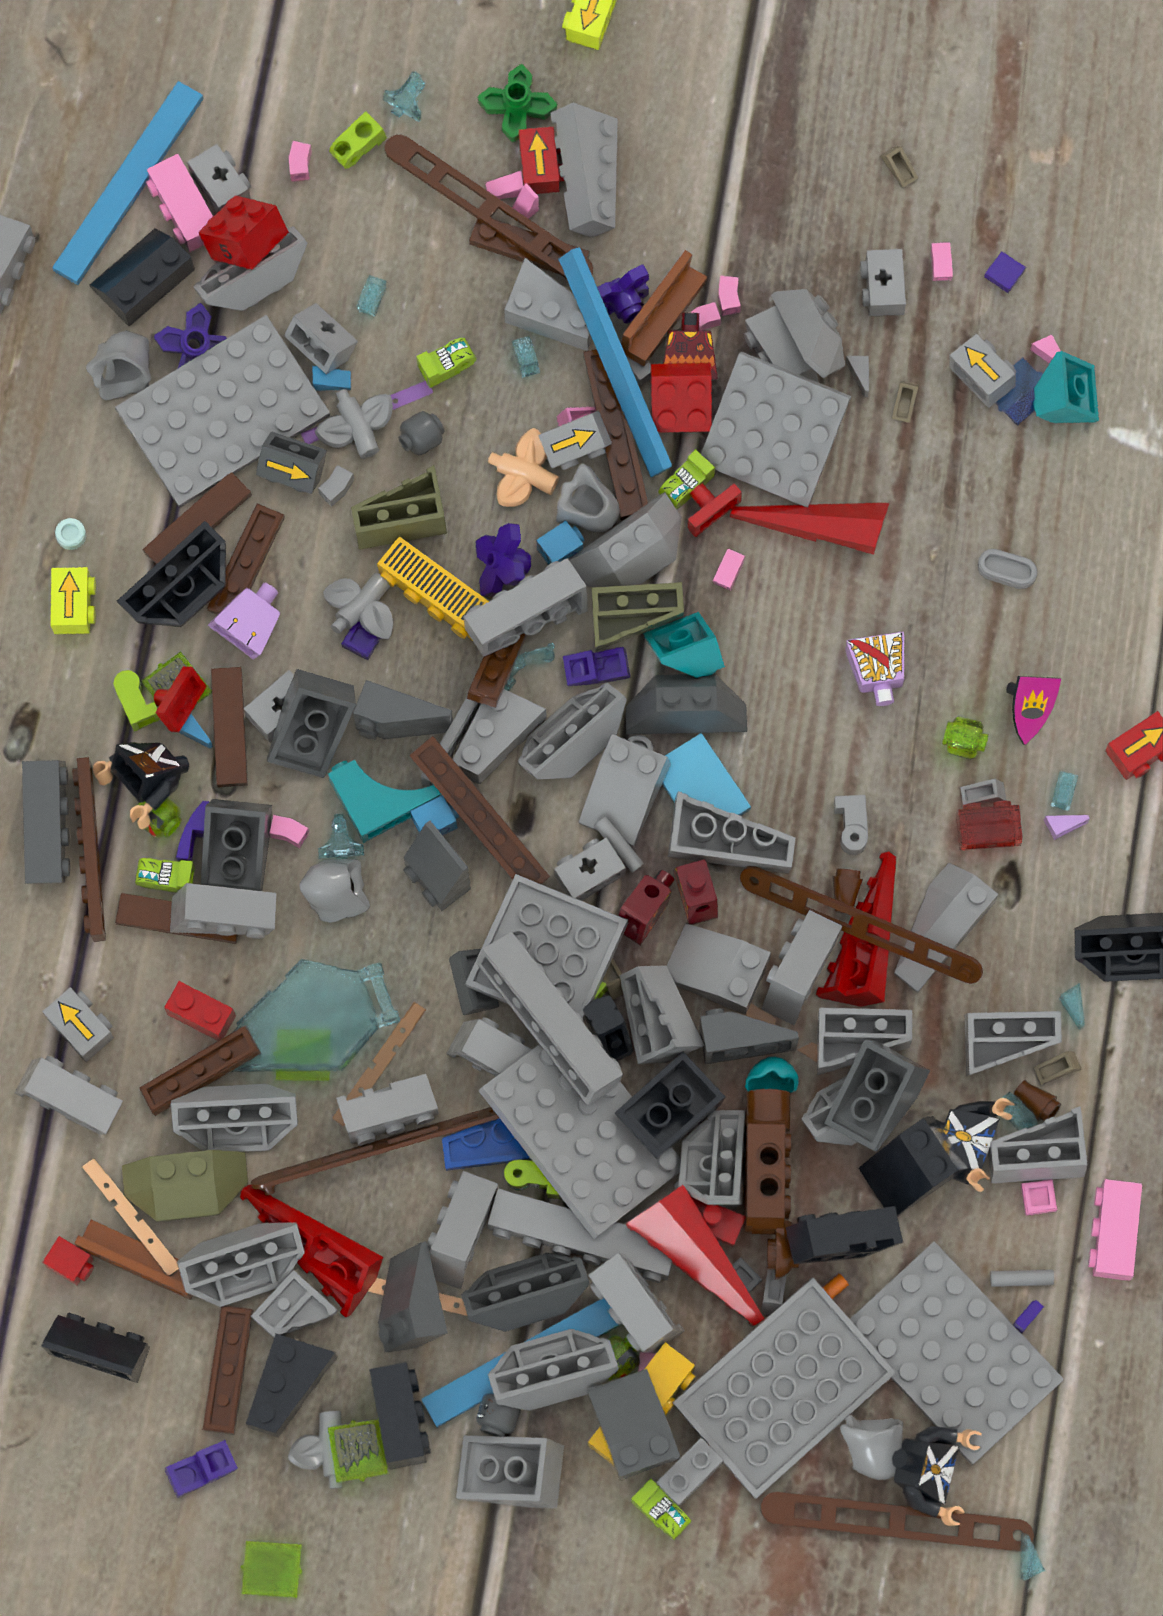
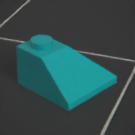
[1033,351,1099,423]
[643,612,725,678]

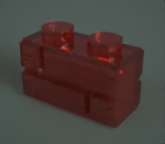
[956,801,1023,850]

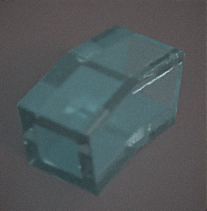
[356,275,386,317]
[512,336,540,378]
[1051,770,1078,811]

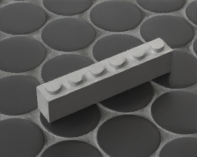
[476,931,623,1106]
[488,1189,673,1283]

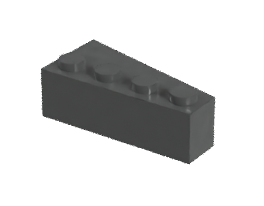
[22,760,70,884]

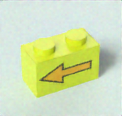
[562,0,617,50]
[50,567,96,634]

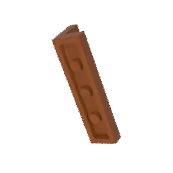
[621,250,707,367]
[74,1220,193,1300]

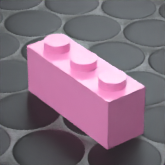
[146,154,213,252]
[1088,1179,1142,1281]

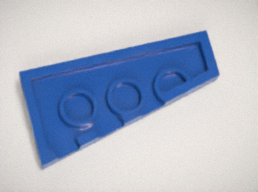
[442,1118,532,1171]

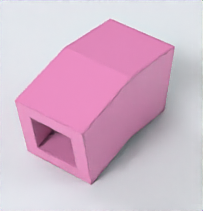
[289,141,312,182]
[931,242,953,281]
[718,276,740,316]
[690,302,721,330]
[713,549,745,591]
[269,815,309,849]

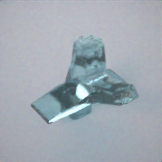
[383,71,425,122]
[318,814,364,859]

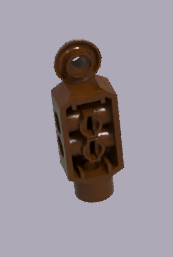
[745,1089,799,1280]

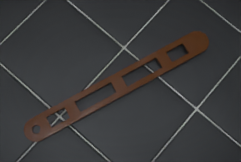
[385,135,593,279]
[740,866,983,984]
[251,1107,499,1195]
[761,1492,1034,1551]

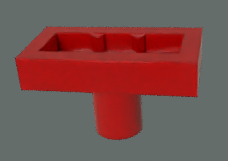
[688,483,742,537]
[154,666,207,733]
[691,1197,746,1247]

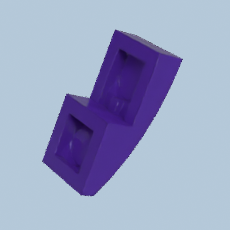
[563,647,631,686]
[176,801,209,862]
[164,1440,238,1498]

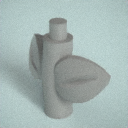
[315,389,393,459]
[323,573,393,640]
[288,1411,375,1489]

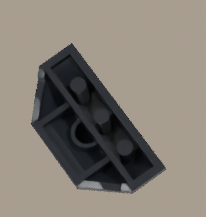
[117,521,226,627]
[1074,913,1163,982]

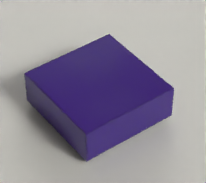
[984,252,1026,293]
[341,621,381,660]
[1013,1300,1044,1334]

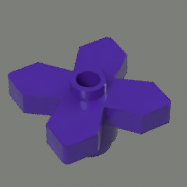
[597,264,649,324]
[154,303,227,368]
[475,523,531,598]

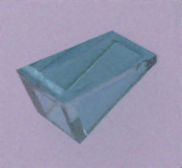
[1059,983,1085,1030]
[1002,1091,1038,1131]
[1020,1533,1045,1581]

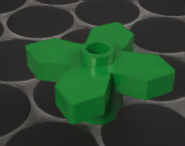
[477,64,557,142]

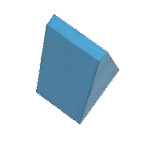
[312,366,351,391]
[179,714,213,749]

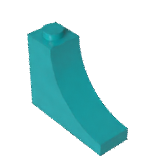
[328,760,442,843]

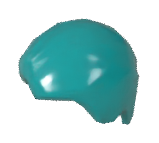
[745,1056,799,1094]

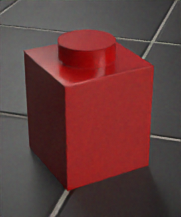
[42,1236,94,1286]

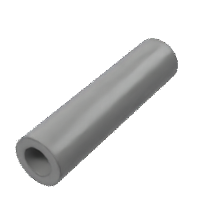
[594,816,644,873]
[990,1270,1054,1287]

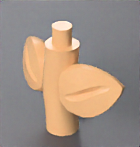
[488,428,559,507]

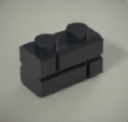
[583,995,634,1061]

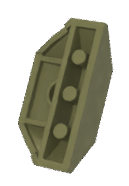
[122,1150,248,1222]

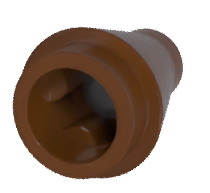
[833,869,863,913]
[1014,1080,1061,1121]

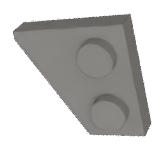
[251,1270,338,1338]

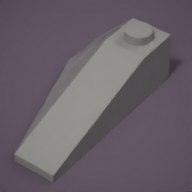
[894,863,998,993]

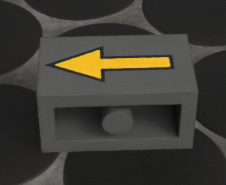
[256,431,327,494]

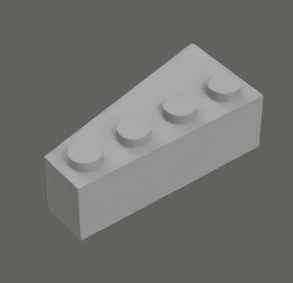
[551,103,618,238]
[463,558,588,657]
[668,791,795,874]

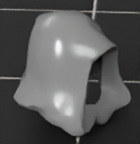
[86,330,151,400]
[556,464,620,532]
[299,859,370,923]
[840,1415,903,1480]

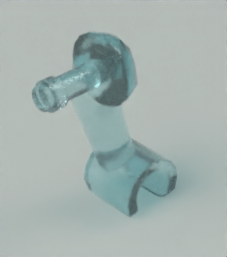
[504,643,555,691]

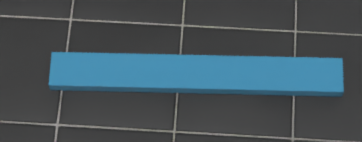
[52,81,204,285]
[559,247,672,478]
[421,1298,623,1428]

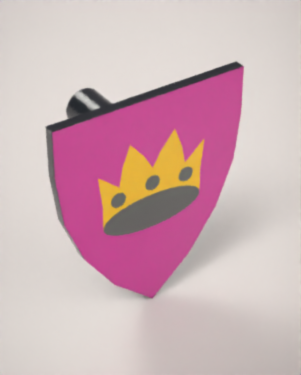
[1006,676,1061,745]

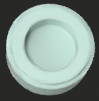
[55,518,86,550]

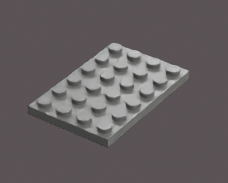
[115,315,330,508]
[478,1044,681,1239]
[850,1241,1064,1466]
[672,1277,896,1499]

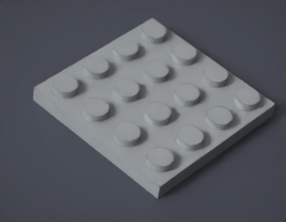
[701,352,852,507]
[465,874,628,1021]

